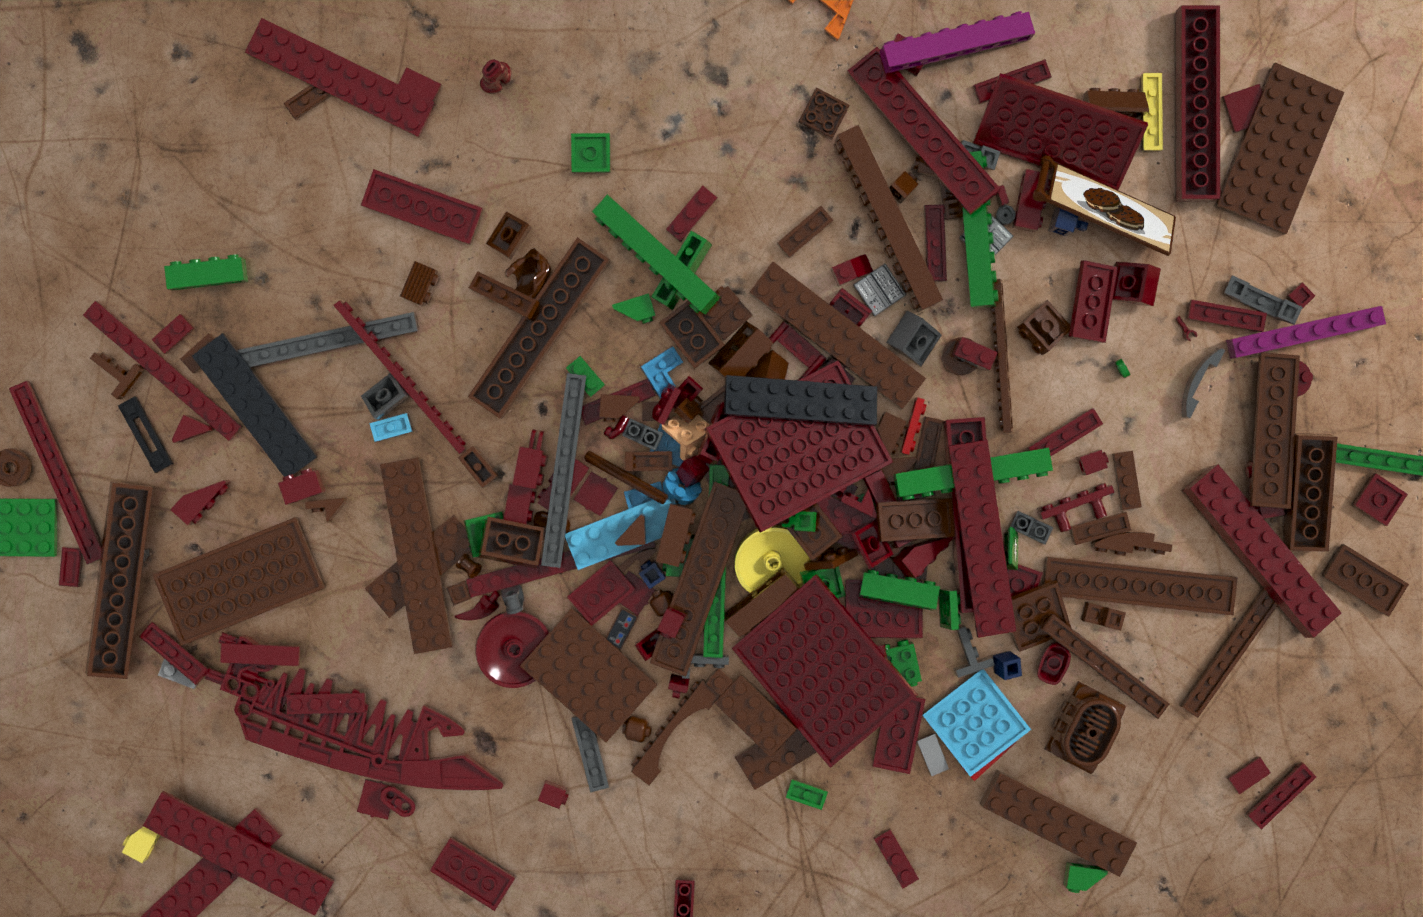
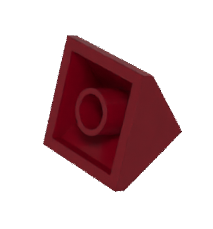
[850,520,893,569]

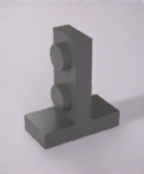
[953,625,995,678]
[682,654,729,679]

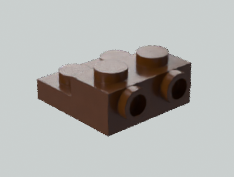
[700,286,753,340]
[1017,300,1070,356]

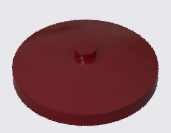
[475,611,549,688]

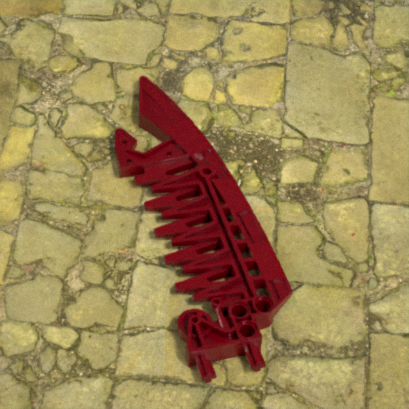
[205,632,504,790]

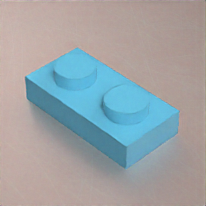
[369,413,413,442]

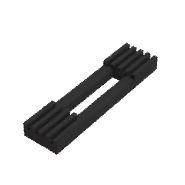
[118,396,174,473]

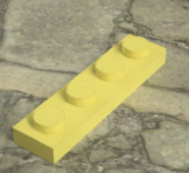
[1141,73,1163,151]

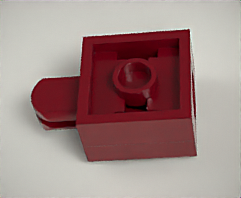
[512,429,548,489]

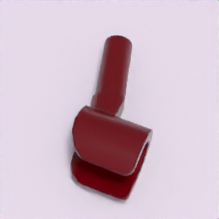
[1176,316,1197,341]

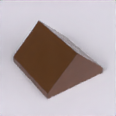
[486,211,532,260]
[746,350,789,380]
[615,513,646,546]

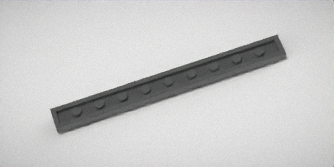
[238,312,418,367]
[541,373,587,568]

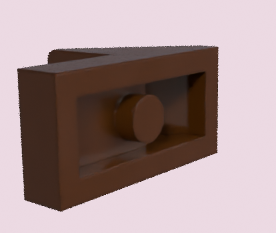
[305,497,347,523]

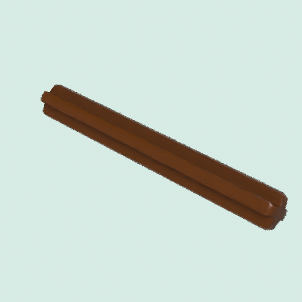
[584,451,668,504]

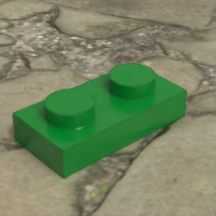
[566,356,605,397]
[785,778,828,810]

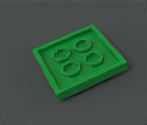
[0,498,57,557]

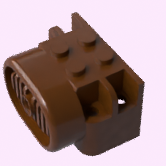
[1044,681,1126,774]

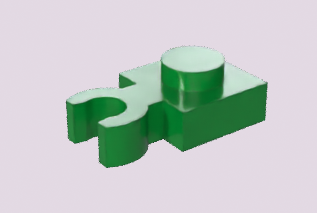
[782,511,817,532]

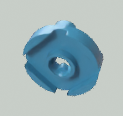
[663,468,702,505]

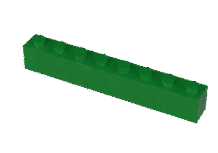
[962,151,999,309]
[592,194,721,314]
[893,448,1053,500]

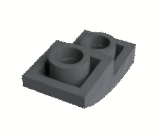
[622,418,664,451]
[1010,511,1053,545]

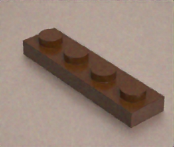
[468,271,540,320]

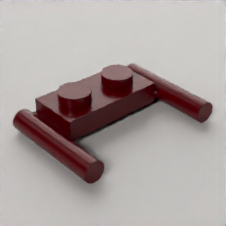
[769,321,827,380]

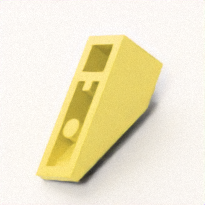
[122,827,161,863]

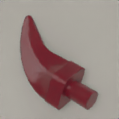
[455,591,500,620]

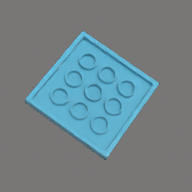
[923,669,1031,777]

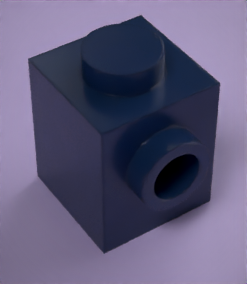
[639,560,666,589]
[993,651,1022,680]

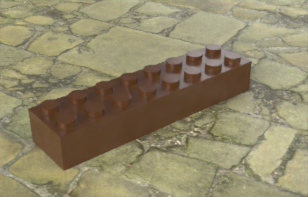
[980,770,1137,877]

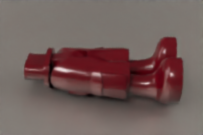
[480,59,512,94]

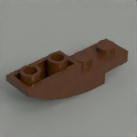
[1090,532,1172,556]

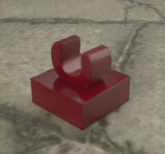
[668,674,690,699]

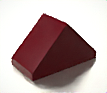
[172,415,214,443]
[635,628,660,661]

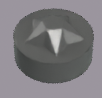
[996,205,1015,225]

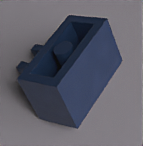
[1048,207,1089,236]

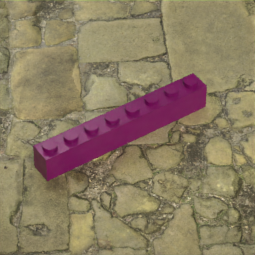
[879,11,1035,73]
[1226,306,1386,359]

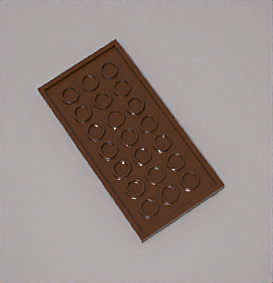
[1216,62,1344,235]
[152,517,325,646]

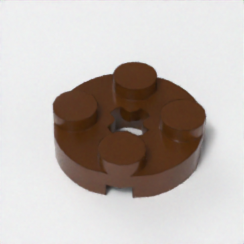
[941,337,977,375]
[0,448,32,487]

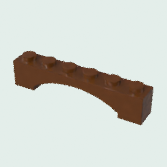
[631,679,720,786]

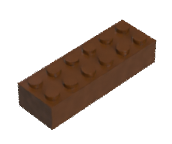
[1284,433,1338,552]

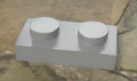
[158,659,197,689]

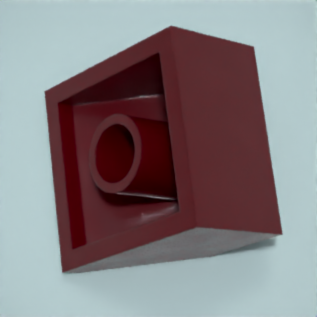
[1113,262,1161,306]

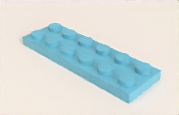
[565,498,676,570]

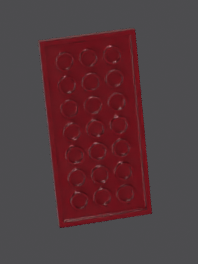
[973,73,1148,190]

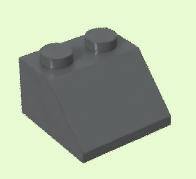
[886,311,942,366]
[361,373,410,420]

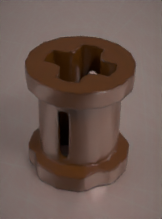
[456,554,482,579]

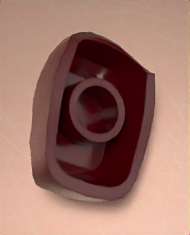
[1037,642,1071,685]

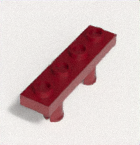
[1037,483,1115,532]

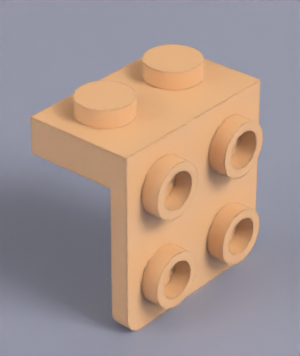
[662,415,709,461]

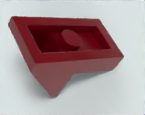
[673,376,703,408]
[840,489,877,518]

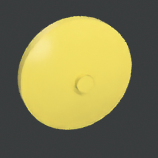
[734,525,811,593]

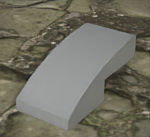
[917,734,949,776]

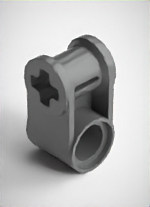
[501,585,524,614]

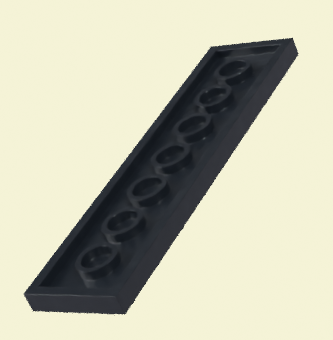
[192,333,318,477]
[724,375,877,426]

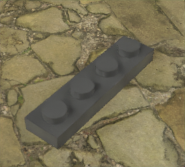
[571,716,609,793]

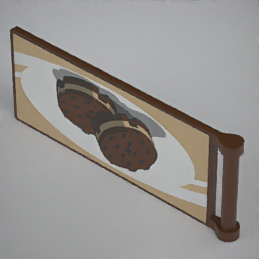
[1033,155,1176,256]

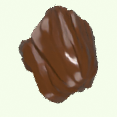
[505,248,551,298]

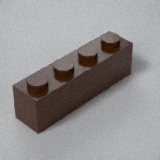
[725,568,799,637]

